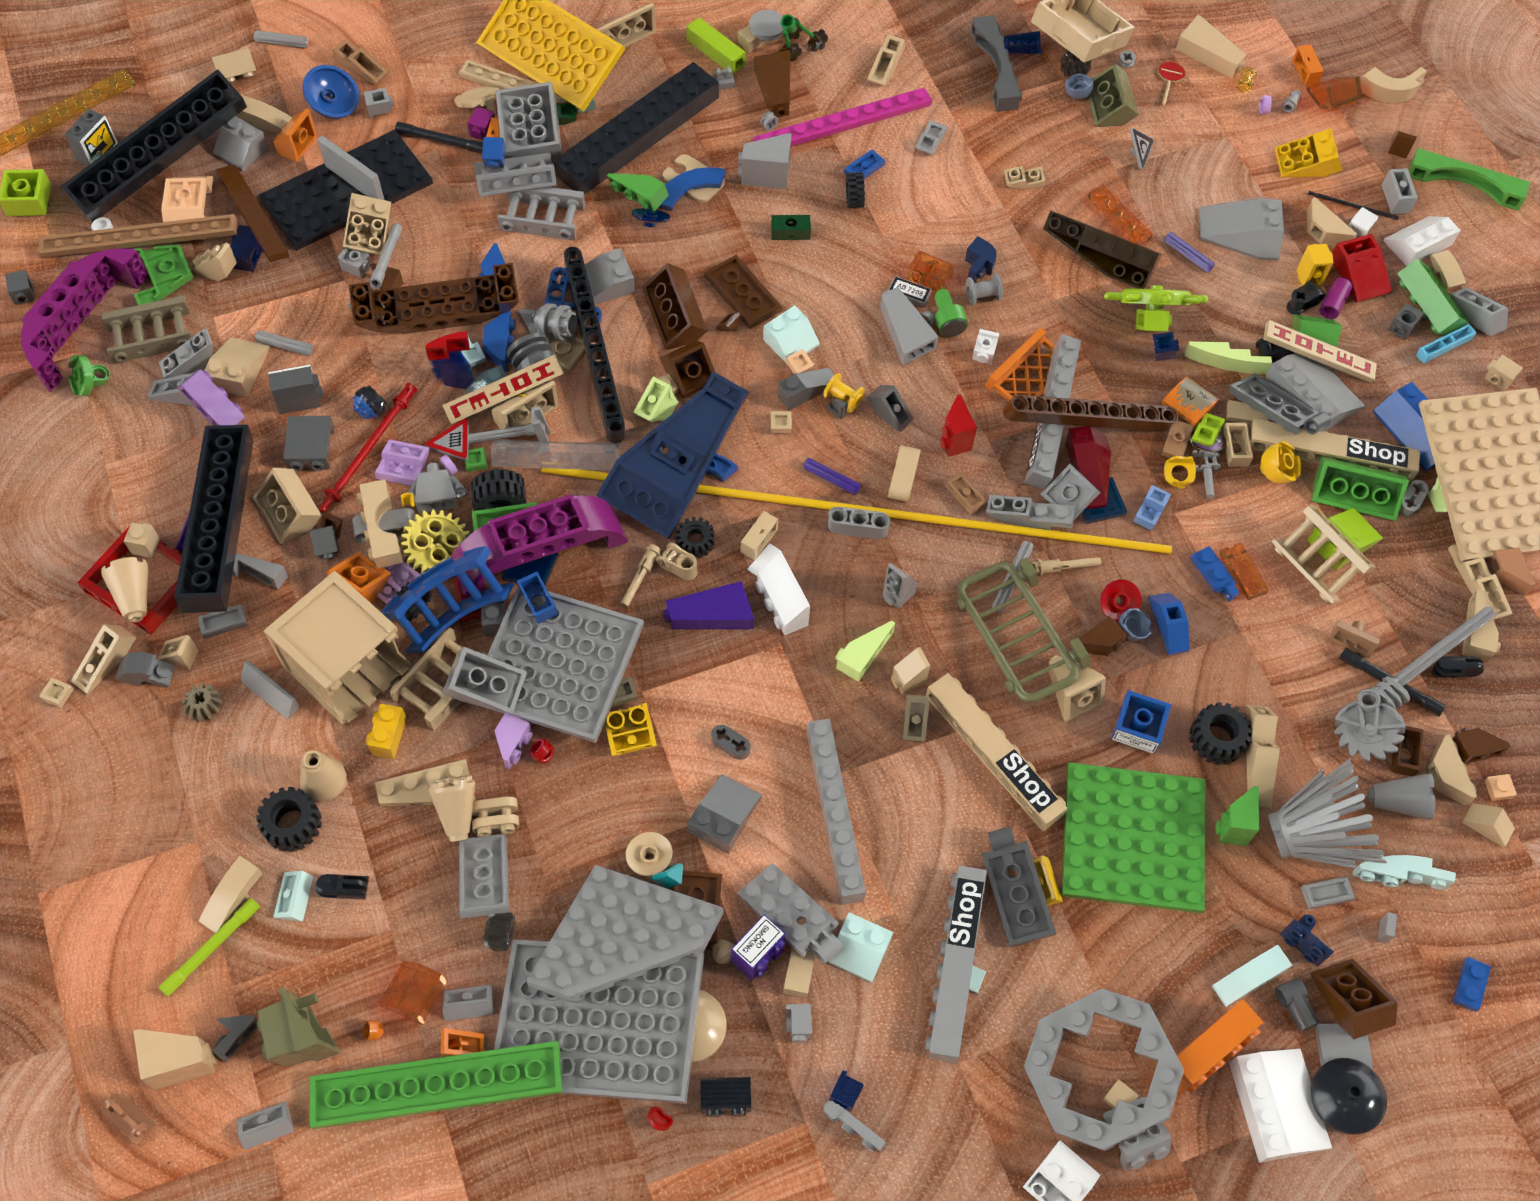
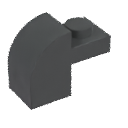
[116,652,175,688]

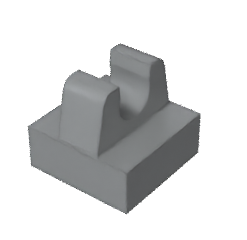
[713,66,735,90]

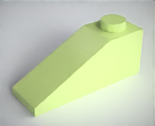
[835,621,895,682]

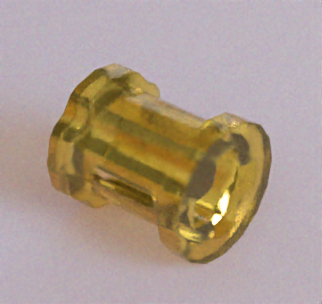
[1236,67,1257,92]

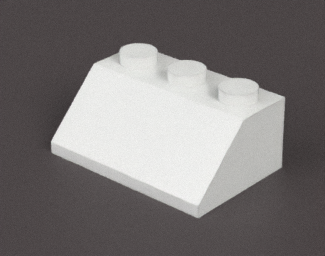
[1383,216,1461,266]
[755,553,810,635]

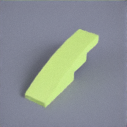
[1184,341,1272,375]

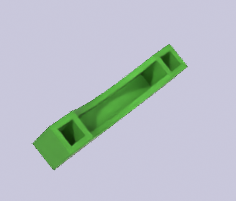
[1408,148,1530,211]

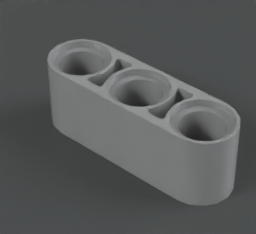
[827,507,890,539]
[352,508,415,543]

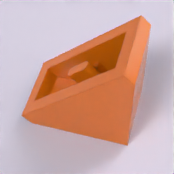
[441,1028,484,1057]

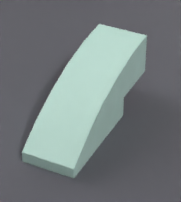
[1212,945,1292,1007]

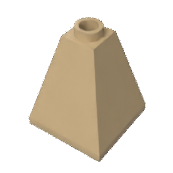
[1049,655,1106,723]

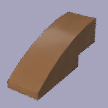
[332,39,389,84]

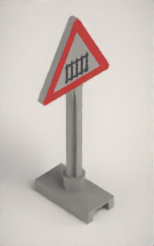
[425,406,551,461]

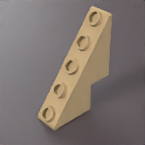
[1245,705,1280,808]

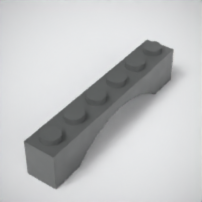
[971,15,1022,112]

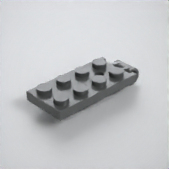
[1228,373,1331,435]
[981,826,1056,948]

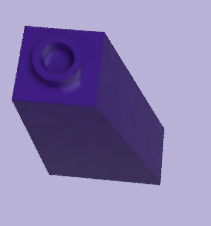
[663,581,754,630]

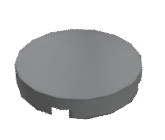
[749,10,783,41]

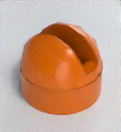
[363,1020,384,1041]

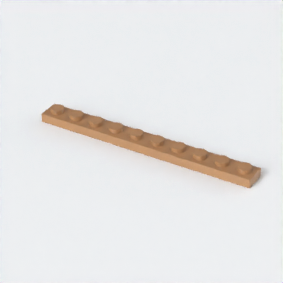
[38,214,237,258]

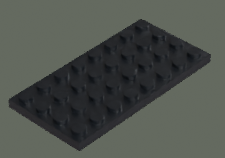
[259,130,433,251]

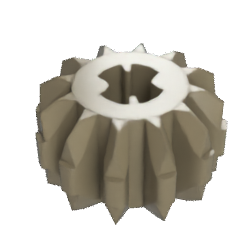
[181,682,222,723]

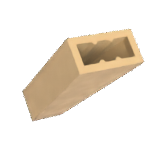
[1176,15,1246,79]

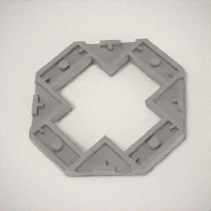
[1024,989,1184,1151]

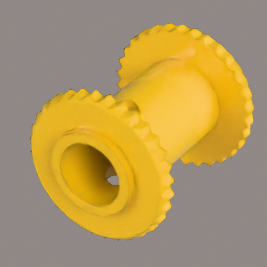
[824,373,865,413]

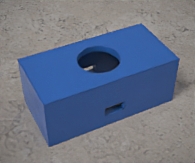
[517,572,558,624]

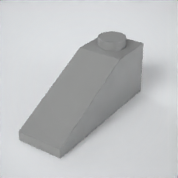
[1450,287,1508,336]
[147,373,194,406]

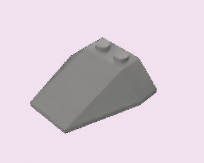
[1199,197,1284,261]

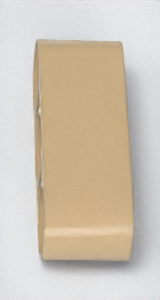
[888,445,921,502]

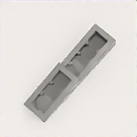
[233,553,288,590]

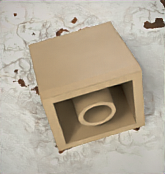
[133,1029,218,1090]

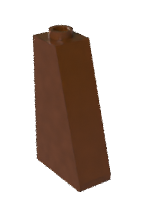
[754,50,790,117]

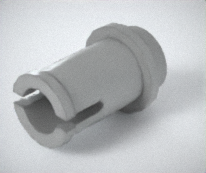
[1282,90,1302,113]

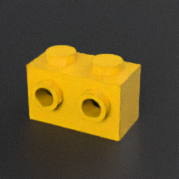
[1296,244,1333,287]
[366,704,407,760]

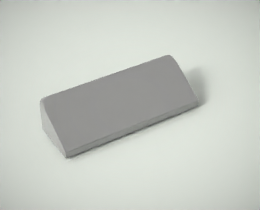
[241,660,300,719]

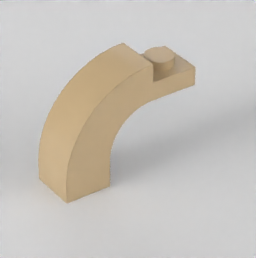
[1357,67,1427,103]

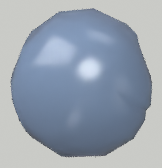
[1065,73,1093,100]
[1118,608,1152,641]

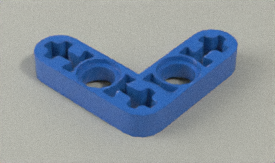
[544,267,602,323]

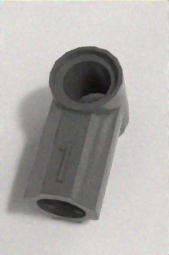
[1275,979,1320,1032]

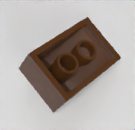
[1311,959,1398,1039]

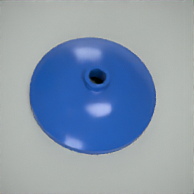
[302,65,360,119]

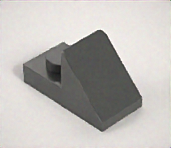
[213,1015,258,1063]

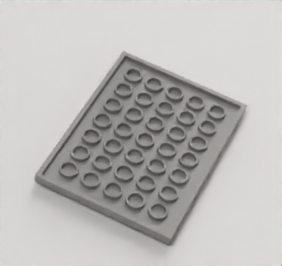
[494,939,704,1104]

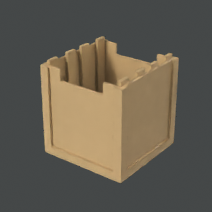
[264,571,411,726]

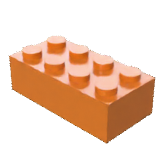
[1177,999,1264,1094]

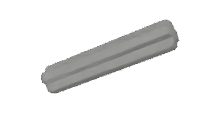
[254,30,309,48]
[255,330,314,356]

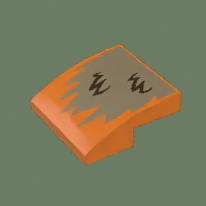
[1161,377,1220,426]

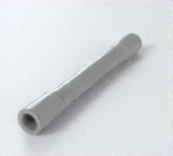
[369,223,402,289]

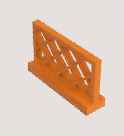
[985,327,1054,402]

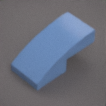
[1133,485,1171,531]

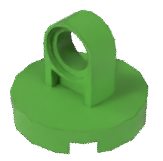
[68,355,110,397]

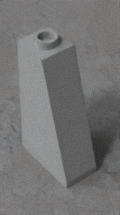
[880,287,938,366]

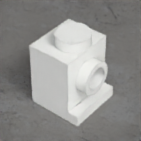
[972,329,999,364]

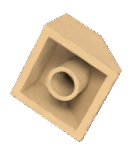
[212,48,256,82]

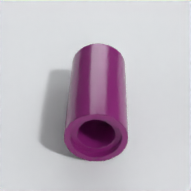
[1319,277,1353,319]

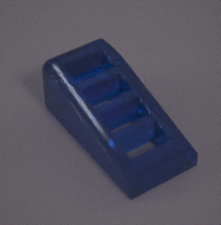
[1004,31,1042,54]

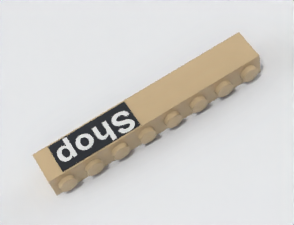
[1248,419,1420,482]
[926,673,1067,831]

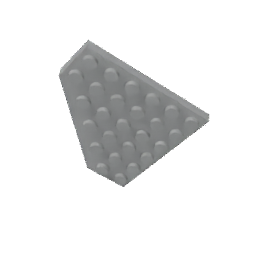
[527,865,724,1002]

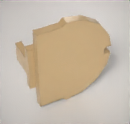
[454,87,499,112]

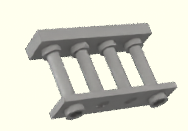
[474,152,557,196]
[497,187,585,241]

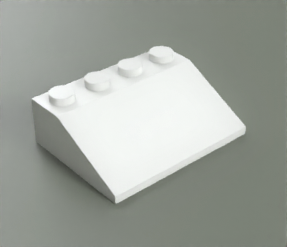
[1229,1049,1332,1163]

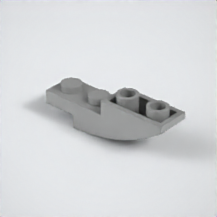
[986,495,1075,530]

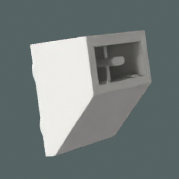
[1023,1140,1100,1201]

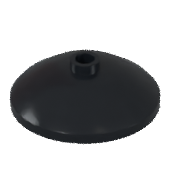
[1311,1058,1387,1135]

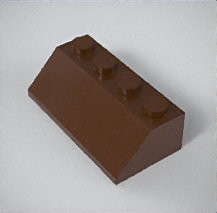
[642,263,708,350]

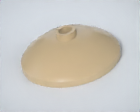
[691,990,727,1063]

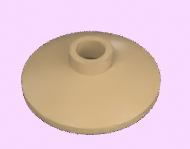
[626,832,673,876]

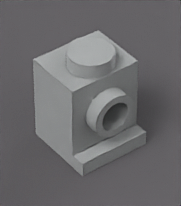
[364,88,394,119]
[337,248,372,278]
[786,1004,812,1043]

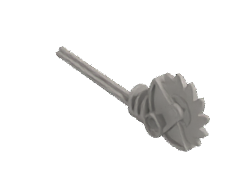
[1334,606,1496,762]

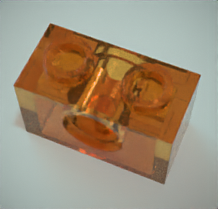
[907,250,955,291]

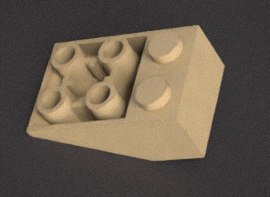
[342,193,391,256]

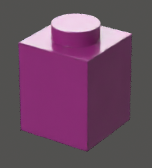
[468,107,495,140]

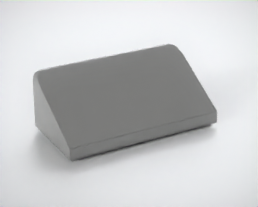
[442,984,494,1021]
[237,1102,294,1149]

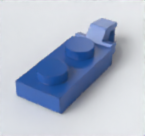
[1190,546,1239,602]

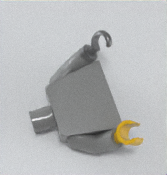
[401,463,468,514]

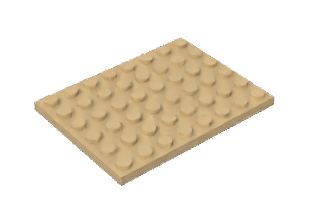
[1418,388,1540,562]

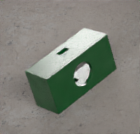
[771,215,811,240]

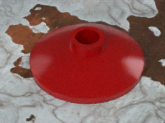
[1100,579,1142,622]

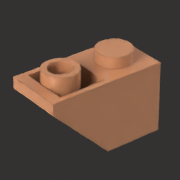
[1487,547,1536,595]

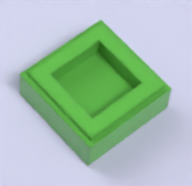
[465,448,488,472]

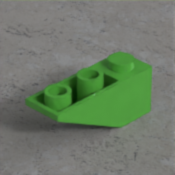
[607,173,669,211]

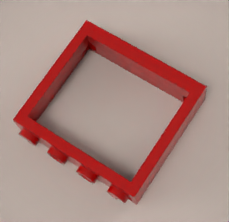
[77,526,182,635]

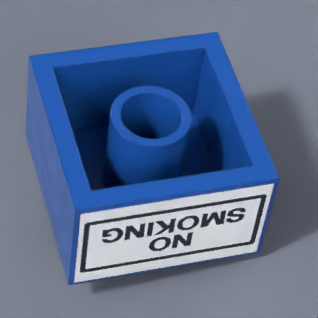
[1111,690,1172,754]

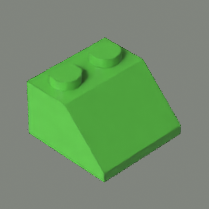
[1293,314,1342,347]
[1215,786,1259,846]

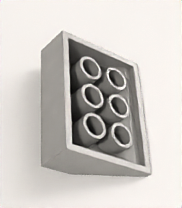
[496,82,563,159]
[1265,353,1365,431]

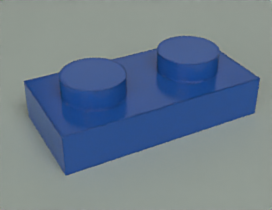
[844,149,885,179]
[1453,957,1491,1012]

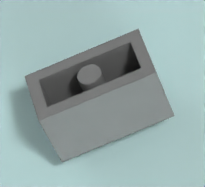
[1382,168,1418,214]

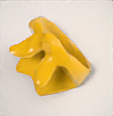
[1164,456,1196,489]

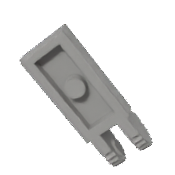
[823,1100,885,1153]

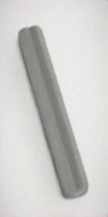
[992,541,1033,614]

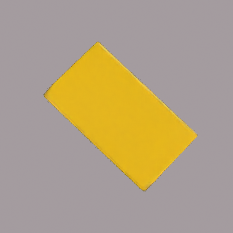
[1033,856,1063,906]

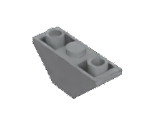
[159,328,213,378]

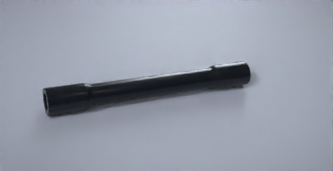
[395,121,483,154]
[1339,647,1446,717]

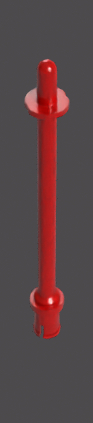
[319,383,418,513]

